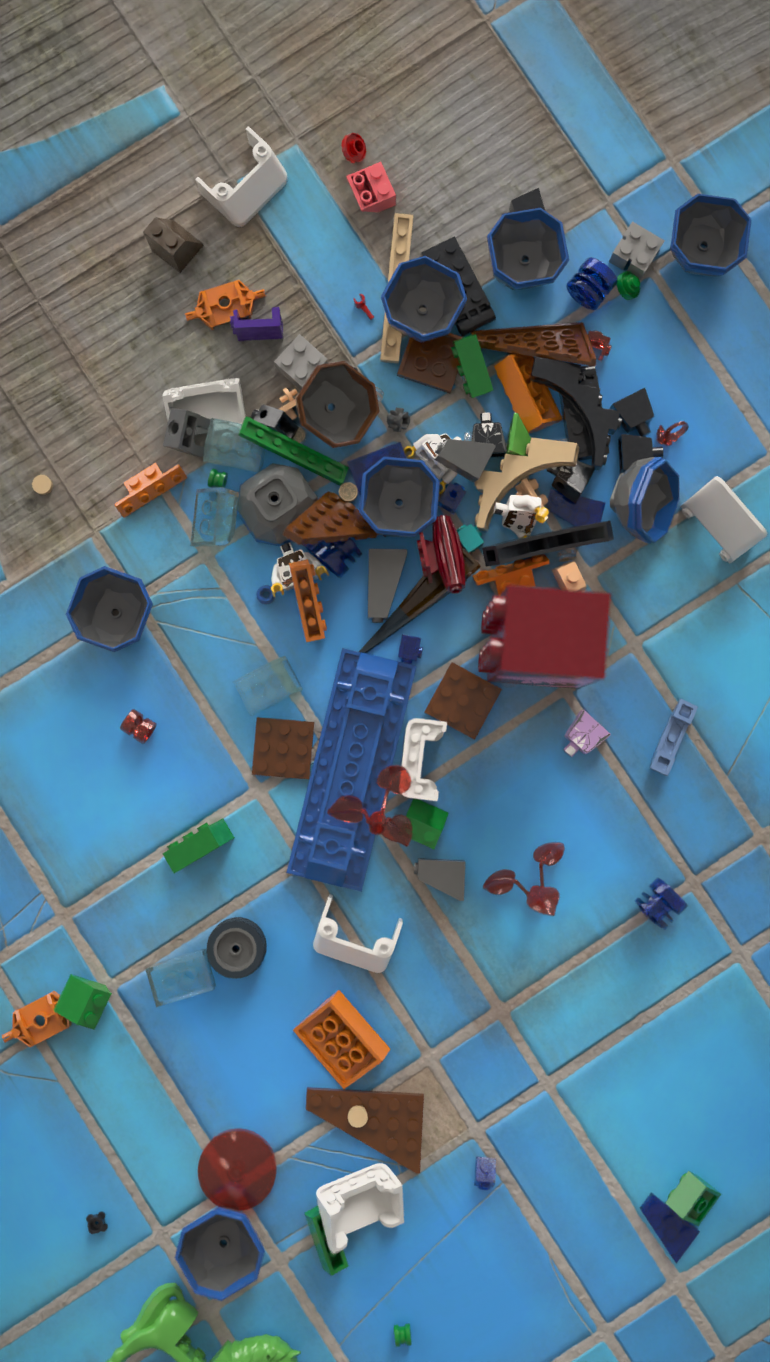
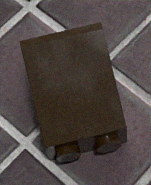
[143,217,204,273]

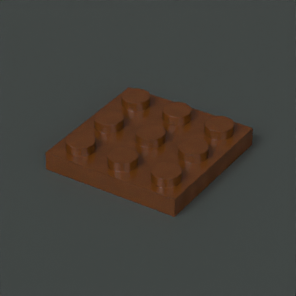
[397,333,464,394]
[424,662,502,740]
[252,717,315,779]

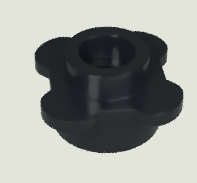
[86,1211,108,1234]

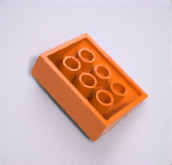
[293,990,390,1089]

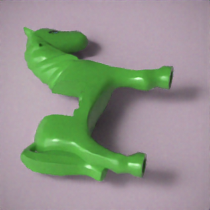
[105,1283,301,1362]

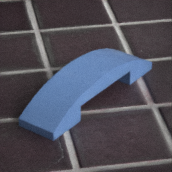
[649,699,698,776]

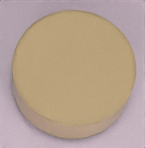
[32,475,53,495]
[348,1106,368,1128]

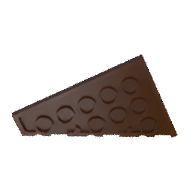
[471,322,596,366]

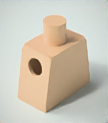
[552,561,587,591]

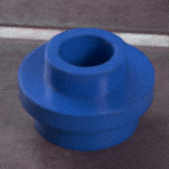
[257,585,276,604]

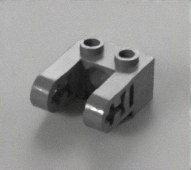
[163,408,214,458]

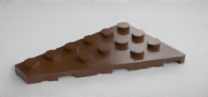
[282,491,386,545]
[306,1087,424,1174]

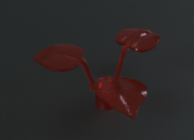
[327,765,413,847]
[483,842,565,916]

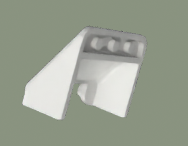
[680,476,768,564]

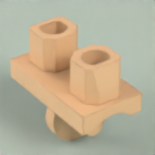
[279,388,298,420]
[515,478,549,508]

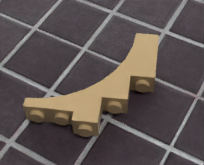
[475,438,579,531]

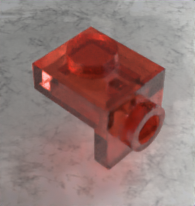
[588,330,612,361]

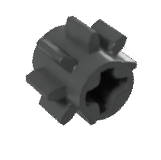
[387,407,410,432]

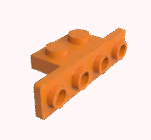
[115,463,187,517]
[473,554,550,596]

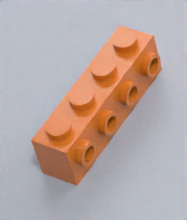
[289,559,327,642]

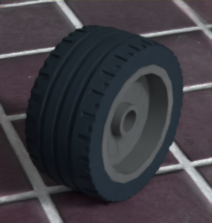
[207,917,267,979]

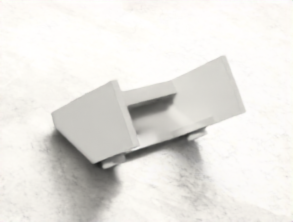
[195,126,288,227]
[313,894,403,973]

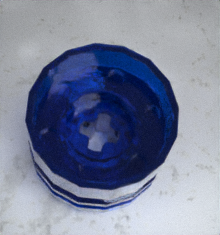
[566,257,618,310]
[311,538,363,579]
[634,877,688,930]

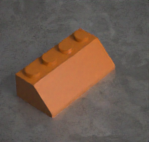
[494,354,563,433]

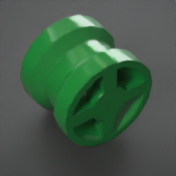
[208,468,228,491]
[394,1323,412,1347]

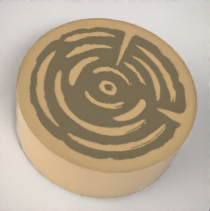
[339,482,358,502]

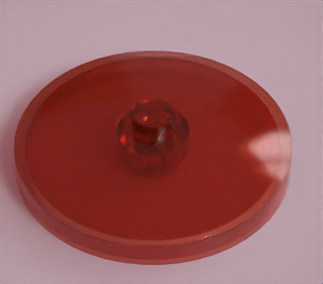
[198,1129,277,1211]

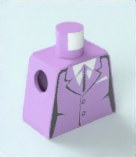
[563,710,611,757]

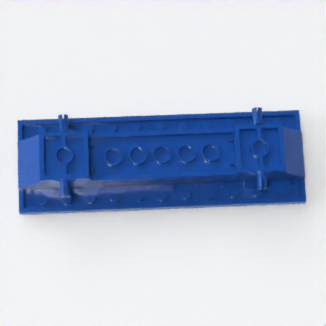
[286,648,417,892]

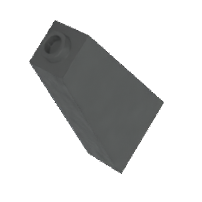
[368,549,407,623]

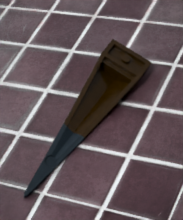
[359,546,481,653]

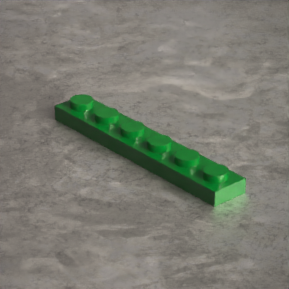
[238,416,349,486]

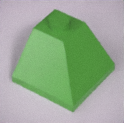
[506,413,531,456]

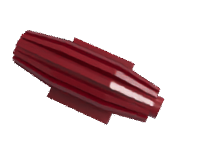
[417,515,465,594]

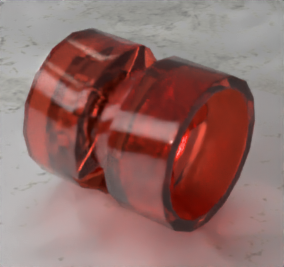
[120,709,157,744]

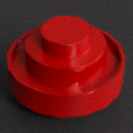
[341,133,366,163]

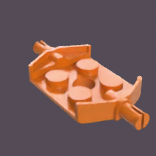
[185,280,266,330]
[2,991,71,1047]

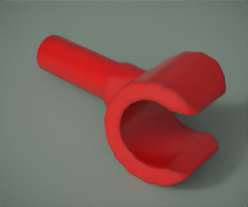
[354,294,374,320]

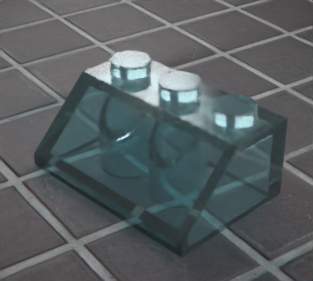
[203,418,265,472]

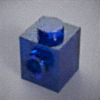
[438,482,467,515]
[398,634,423,664]

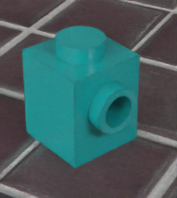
[457,524,484,554]

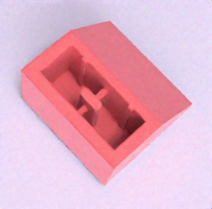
[346,162,396,212]

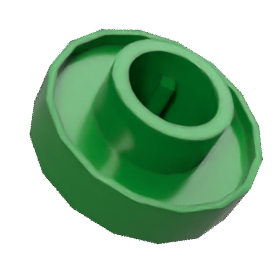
[616,271,640,300]

